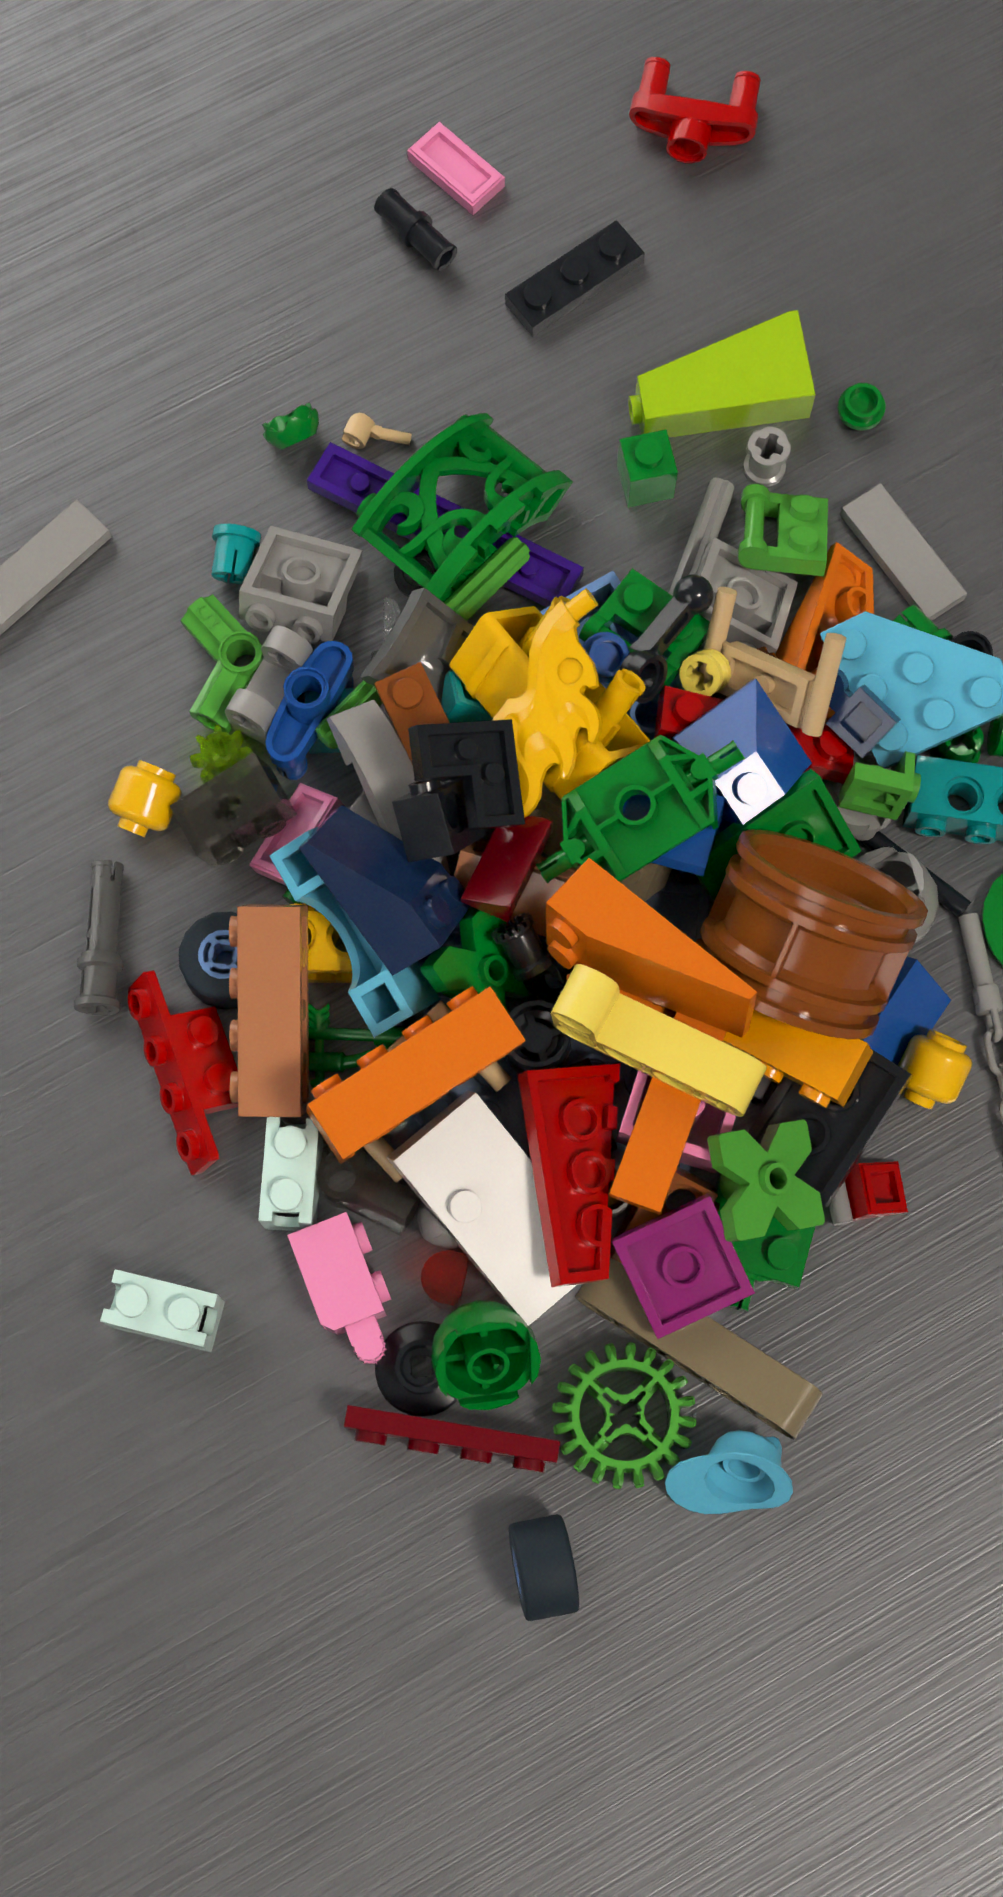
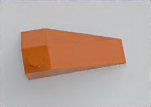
[776,542,874,725]

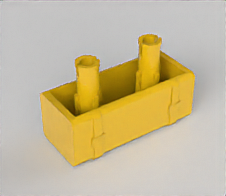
[449,596,650,801]

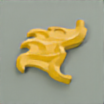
[492,588,602,818]

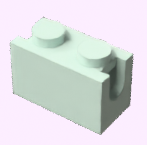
[258,1117,324,1231]
[100,1269,225,1352]

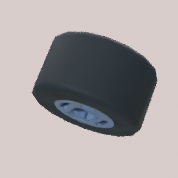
[179,911,238,1009]
[509,1514,579,1621]

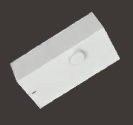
[386,1091,576,1326]

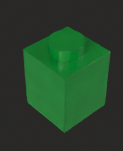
[617,429,678,508]

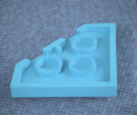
[820,611,1003,769]

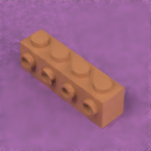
[229,904,309,1117]

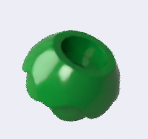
[262,402,319,450]

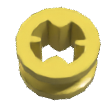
[679,648,731,696]

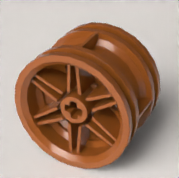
[696,829,928,1039]

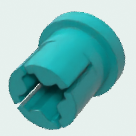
[211,524,261,584]

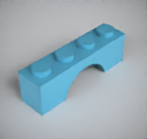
[269,827,440,1037]

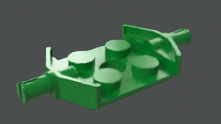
[535,735,745,884]

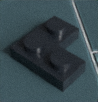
[408,719,525,831]

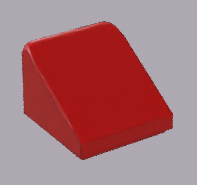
[845,1161,908,1221]

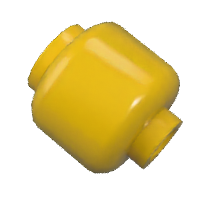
[108,760,182,838]
[898,1029,972,1109]

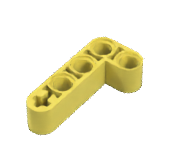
[550,964,767,1117]

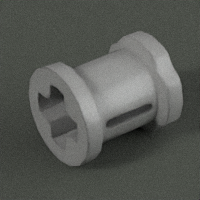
[743,426,791,487]

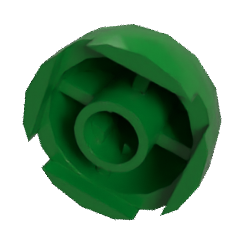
[432,1300,541,1410]

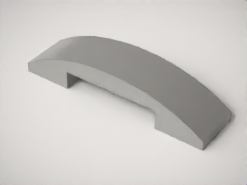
[327,700,451,876]

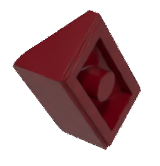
[461,815,553,922]

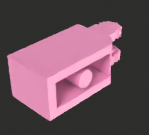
[287,1212,392,1365]

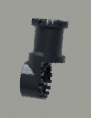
[491,912,574,1005]

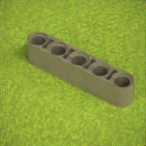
[575,1255,823,1440]

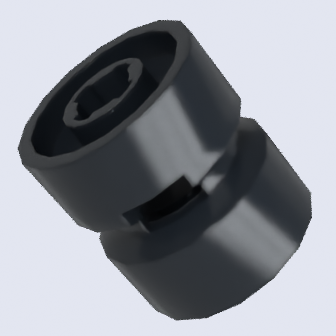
[506,1000,571,1074]

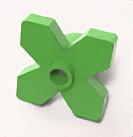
[707,1119,825,1242]

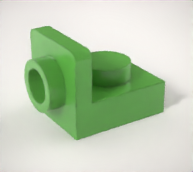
[838,751,921,820]

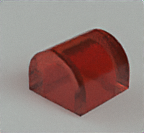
[421,1250,469,1311]

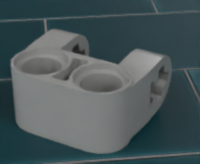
[225,625,313,745]

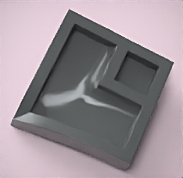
[360,588,474,704]

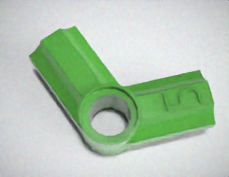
[181,594,264,734]

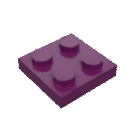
[611,1193,755,1339]

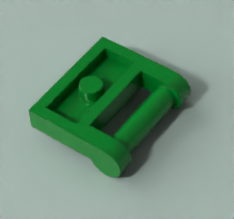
[579,568,710,694]

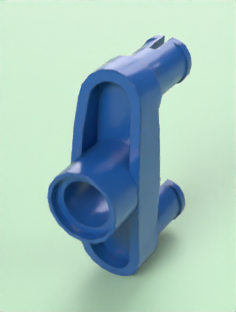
[265,641,354,780]

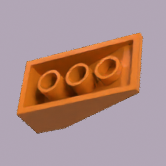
[546,858,757,1037]

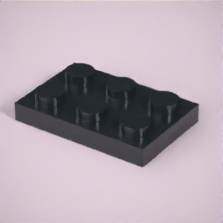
[748,1050,913,1208]

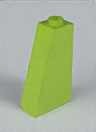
[628,310,816,438]

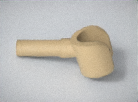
[342,413,412,449]

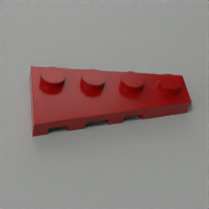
[518,1063,620,1288]

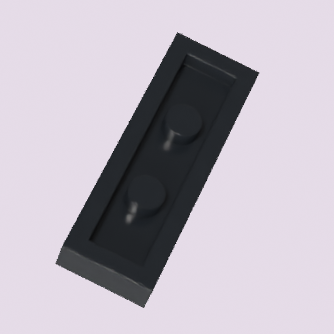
[505,220,645,337]

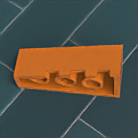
[306,986,526,1164]

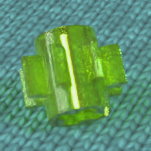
[190,725,254,790]

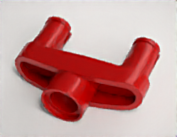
[629,57,761,163]

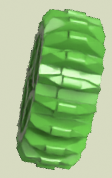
[552,1342,697,1489]

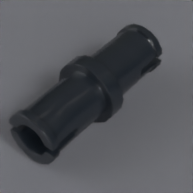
[374,188,457,271]

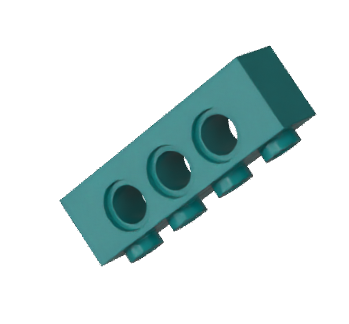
[903,755,1003,845]

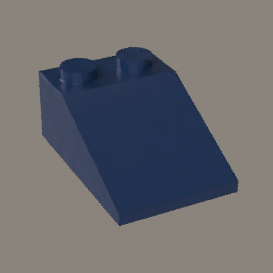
[299,805,471,976]

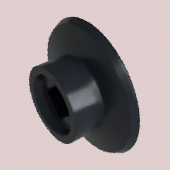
[375,1321,458,1417]

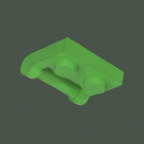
[738,484,828,577]

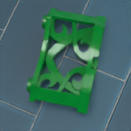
[351,413,573,602]

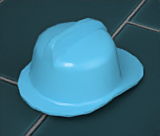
[665,1430,794,1514]

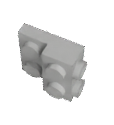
[239,525,363,644]
[696,537,798,653]

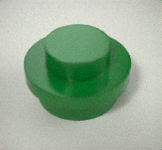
[837,383,886,431]

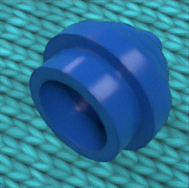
[582,632,630,684]

